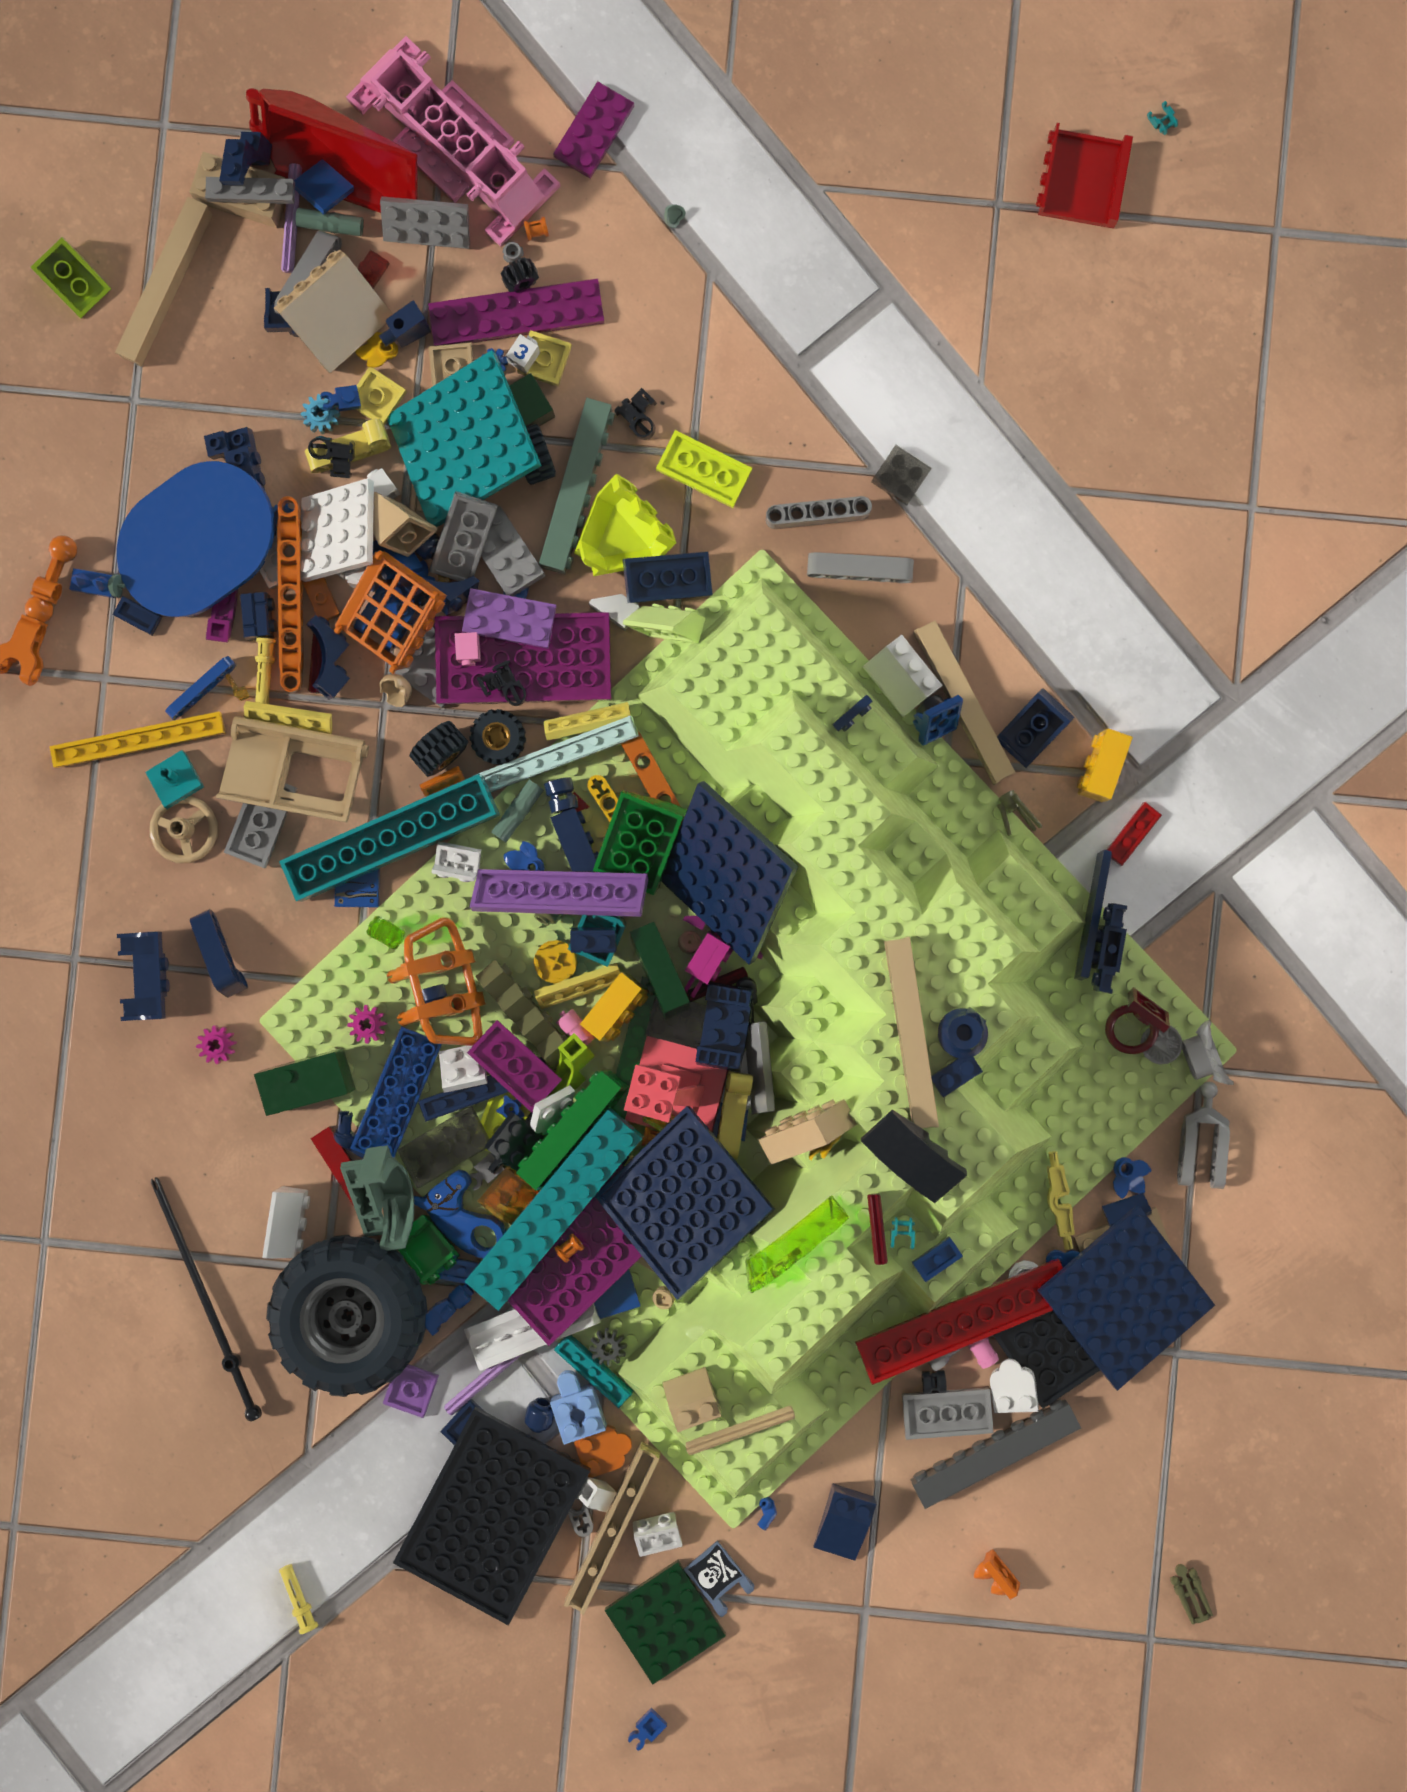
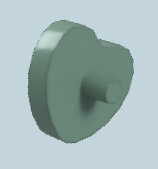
[664,204,686,228]
[108,574,125,597]

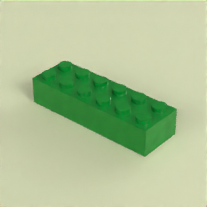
[516,1070,630,1191]

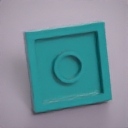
[145,750,204,810]

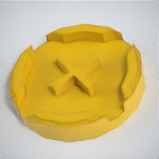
[534,940,578,984]

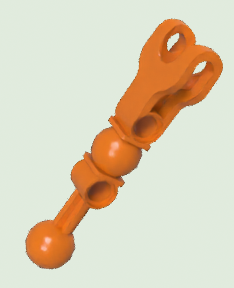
[0,535,78,686]

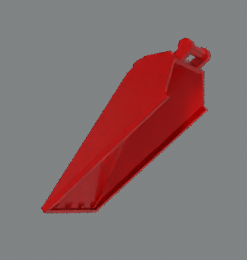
[246,88,418,213]

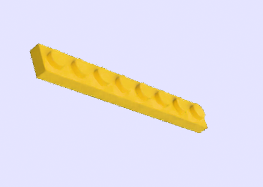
[49,711,226,768]

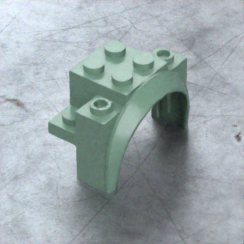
[340,1145,414,1251]

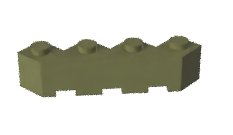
[475,959,569,1070]

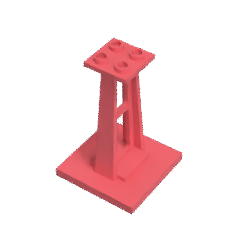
[624,1035,729,1132]

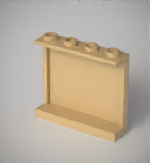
[274,250,393,373]

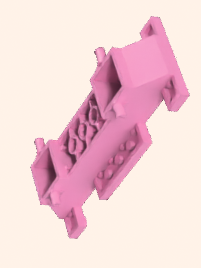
[346,36,561,247]

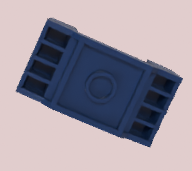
[695,982,754,1072]

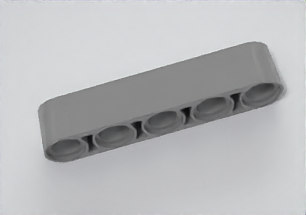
[274,231,342,314]
[765,496,872,529]
[807,552,914,583]

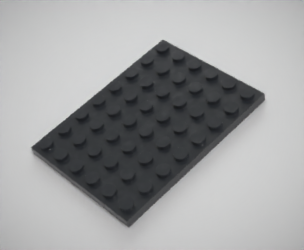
[393,1406,591,1626]

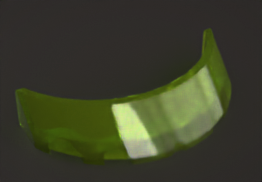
[745,1196,849,1293]

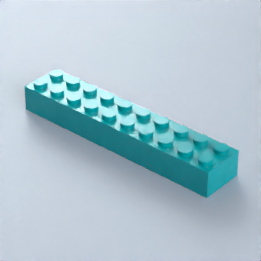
[279,774,500,902]
[464,1108,644,1311]

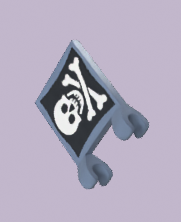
[684,1540,754,1617]

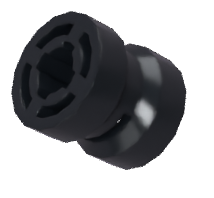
[922,1370,947,1394]

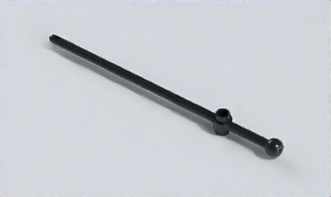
[151,1177,262,1422]

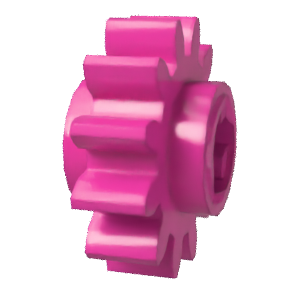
[347,1005,388,1044]
[196,1025,237,1064]

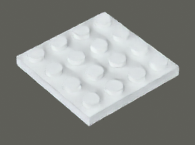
[300,478,374,582]

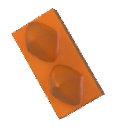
[974,1549,1020,1600]

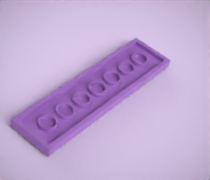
[470,869,648,917]

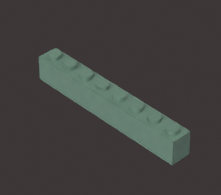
[539,398,615,575]

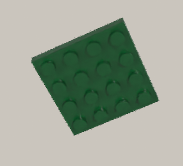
[605,1560,726,1685]

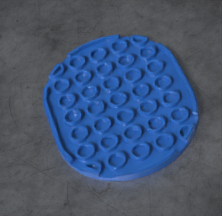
[117,461,275,617]

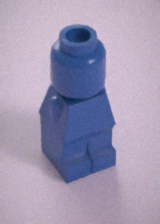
[425,1284,474,1336]

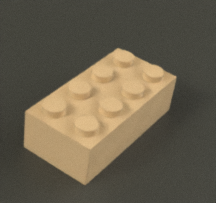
[189,152,285,228]
[758,1099,857,1164]

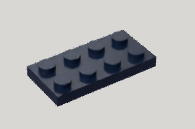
[623,552,713,603]

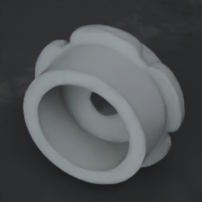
[502,242,524,263]

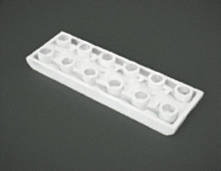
[464,1303,601,1371]

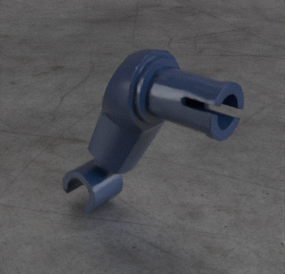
[333,1111,365,1159]

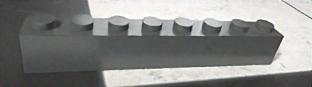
[910,1399,1081,1509]

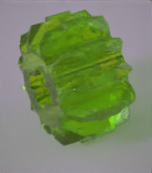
[366,916,406,949]

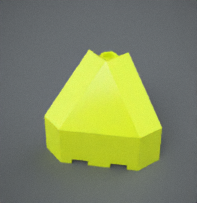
[574,474,676,576]

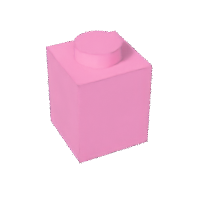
[455,632,481,666]

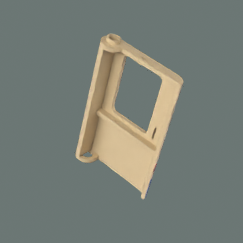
[216,716,369,822]

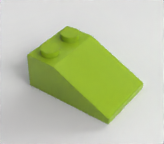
[31,237,111,318]

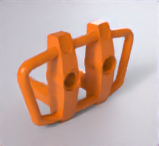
[387,917,486,1046]

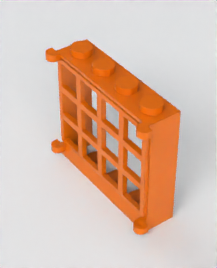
[334,550,447,674]

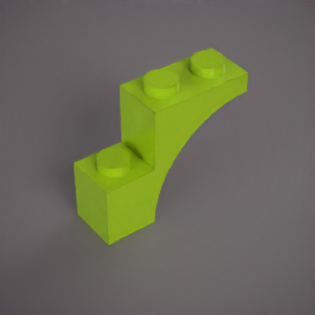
[546,1033,595,1098]

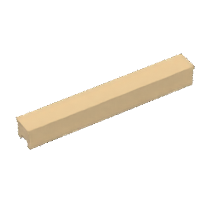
[115,197,213,367]
[913,621,1015,785]
[884,936,939,1128]
[564,1442,661,1615]

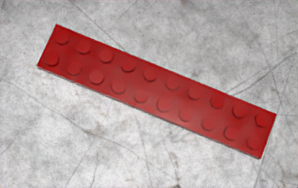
[855,1259,1062,1385]

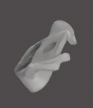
[1182,1020,1234,1085]

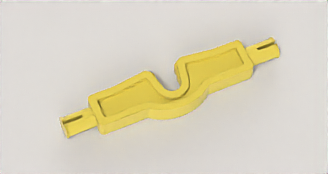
[1047,1151,1075,1250]

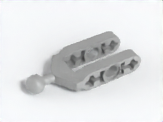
[1177,1082,1230,1189]

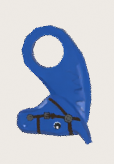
[414,1170,506,1259]

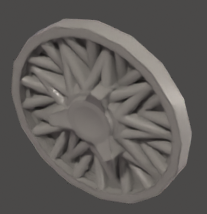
[1140,1025,1183,1064]

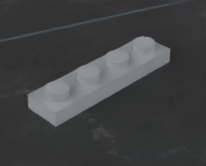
[205,177,295,204]

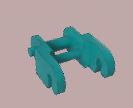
[1147,101,1178,135]
[890,1217,915,1249]

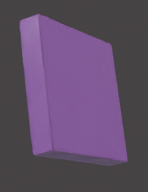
[383,1364,439,1418]

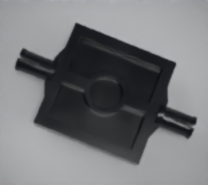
[484,1112,544,1175]

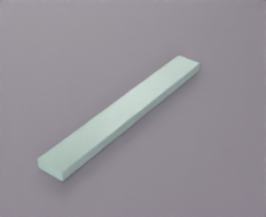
[472,716,639,792]

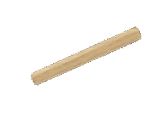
[686,1406,795,1455]

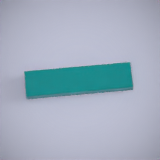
[554,1335,634,1409]

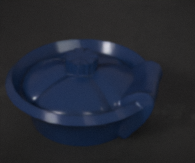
[938,1007,988,1059]

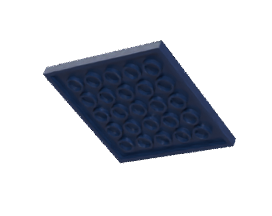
[661,781,799,965]
[595,1106,775,1300]
[1037,1205,1215,1391]

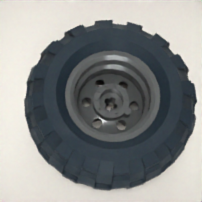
[266,1235,428,1397]

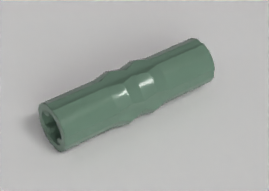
[296,208,364,237]
[491,779,544,843]

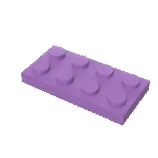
[462,588,557,649]

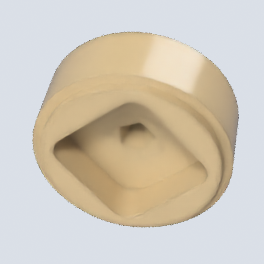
[678,931,701,954]
[653,1286,676,1309]

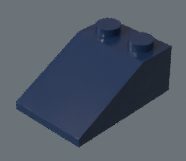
[997,688,1075,768]
[813,1484,877,1561]

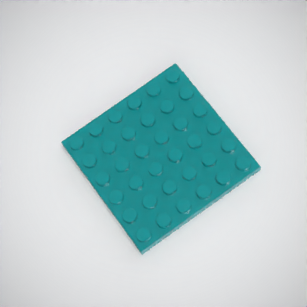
[387,350,541,527]

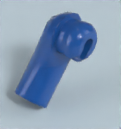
[757,1497,777,1531]

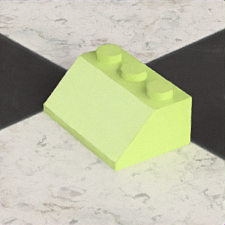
[623,604,705,644]

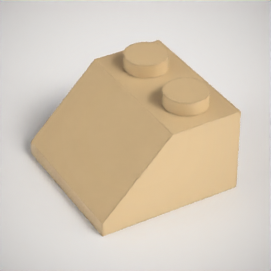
[663,1367,721,1432]

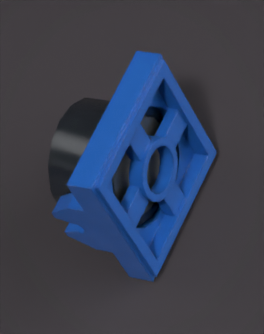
[913,695,963,746]

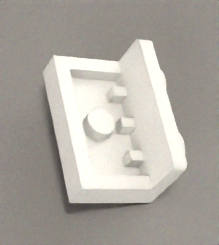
[432,841,482,882]

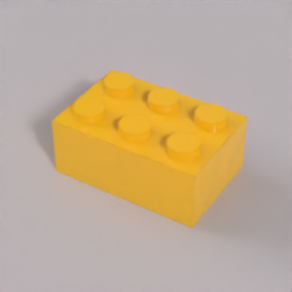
[1077,728,1133,802]
[580,972,648,1042]

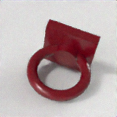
[1105,987,1170,1054]

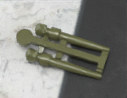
[1170,1564,1213,1624]

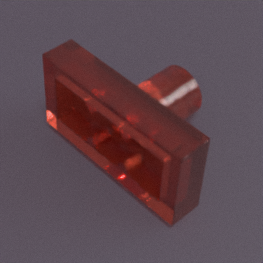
[358,250,390,289]

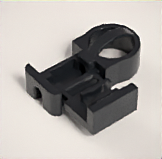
[614,388,657,440]
[308,436,355,478]
[477,660,527,706]

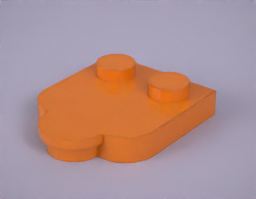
[574,1425,632,1478]

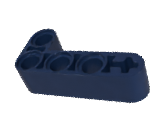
[190,909,248,998]

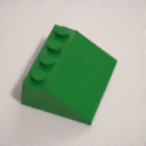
[593,791,687,895]

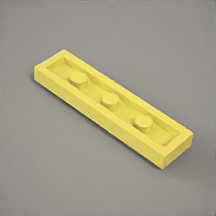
[244,701,332,734]
[544,702,631,740]
[534,963,621,1009]

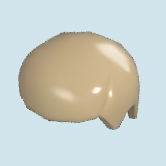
[380,673,412,707]

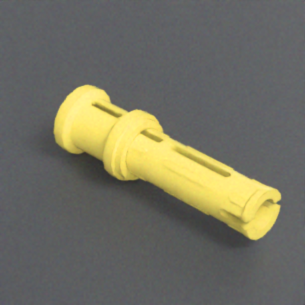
[255,638,276,704]
[279,1564,318,1634]

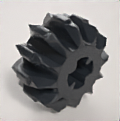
[500,257,539,292]

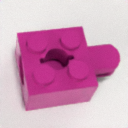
[684,929,733,998]

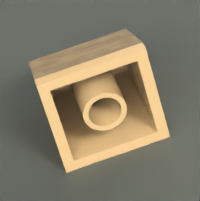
[373,492,437,557]

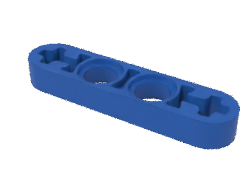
[165,656,236,720]

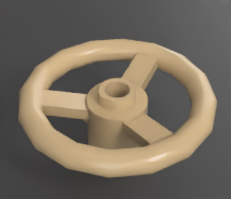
[150,796,218,863]

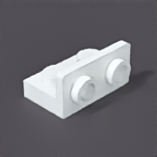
[633,1512,683,1557]

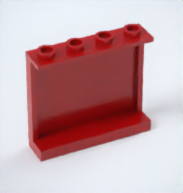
[1036,123,1133,229]

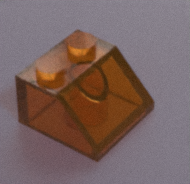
[478,1166,540,1225]

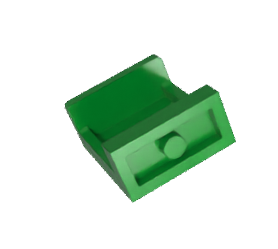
[395,1215,460,1285]

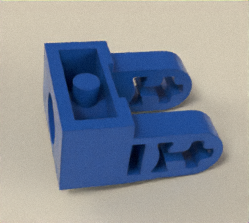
[354,585,420,652]

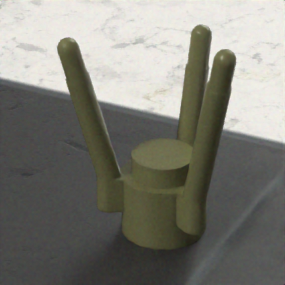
[997,790,1042,836]

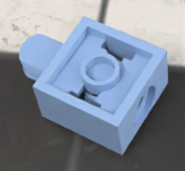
[550,1370,607,1445]

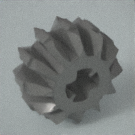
[589,1328,627,1367]

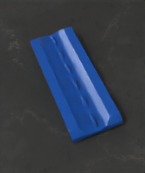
[350,1026,442,1158]

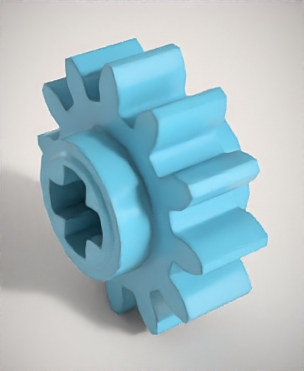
[301,394,341,435]

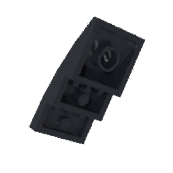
[861,1109,967,1203]

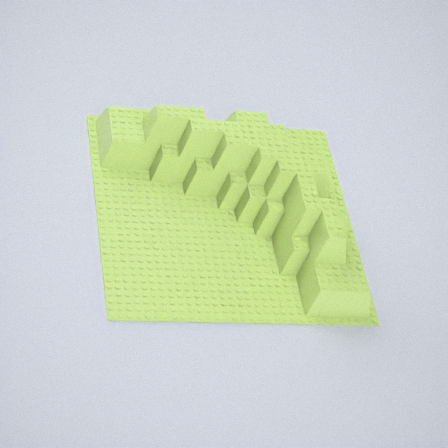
[260,550,1237,1528]

